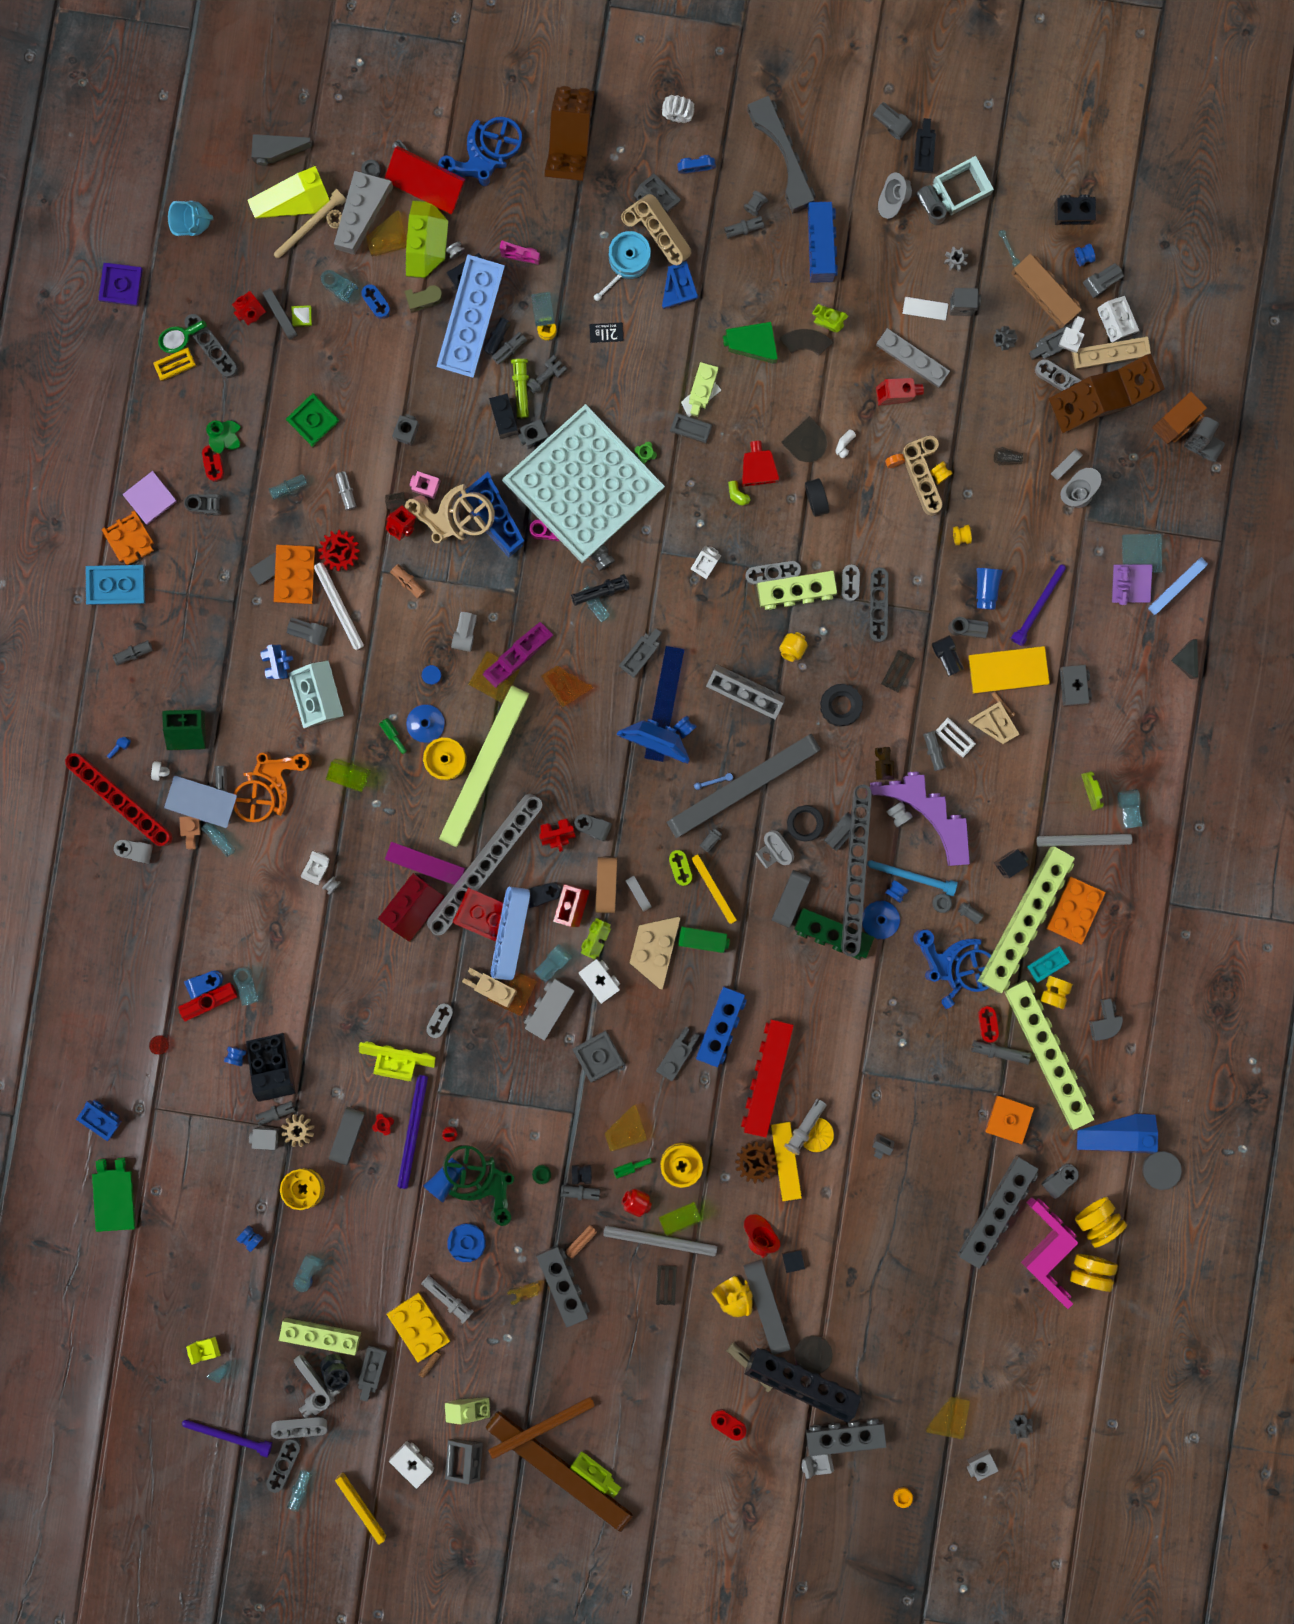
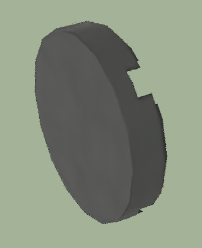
[1142,1151,1182,1190]

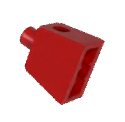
[876,378,924,406]
[742,441,779,487]

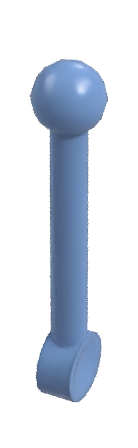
[694,773,733,790]

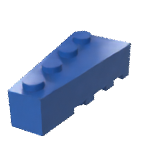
[808,202,838,283]

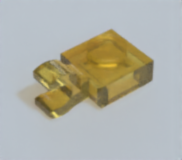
[507,1281,541,1305]

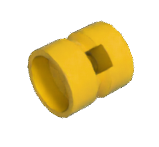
[1040,976,1073,1009]

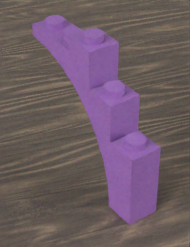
[866,772,970,866]

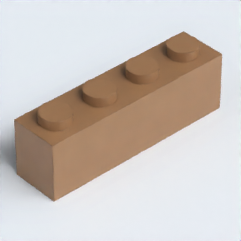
[1011,253,1081,328]

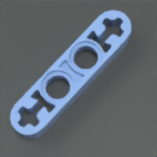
[1148,557,1208,615]

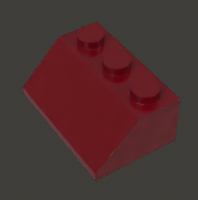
[377,873,445,942]

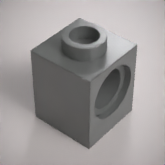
[392,414,419,446]
[518,419,548,449]

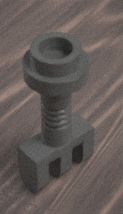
[527,355,568,393]

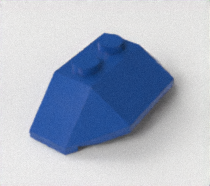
[617,719,689,764]

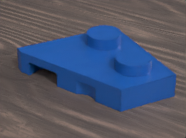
[662,261,698,309]

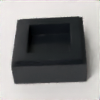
[782,1249,805,1273]

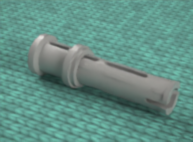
[784,1099,827,1155]
[421,1275,474,1324]

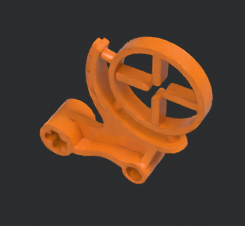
[233,752,312,822]

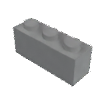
[524,978,575,1041]

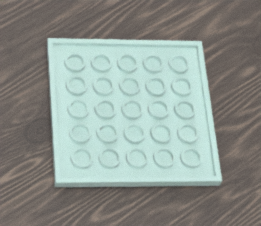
[502,404,665,563]

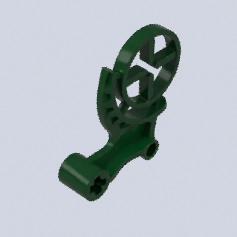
[443,1145,514,1226]

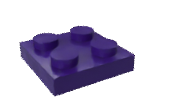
[98,263,143,307]

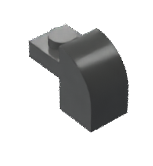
[1089,998,1123,1041]

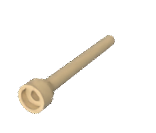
[274,189,346,258]

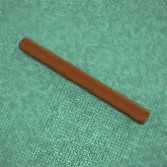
[488,1398,595,1459]

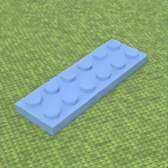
[436,254,505,377]

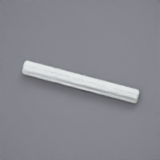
[314,562,364,650]

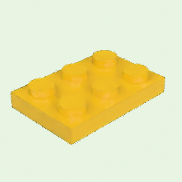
[386,1292,451,1362]

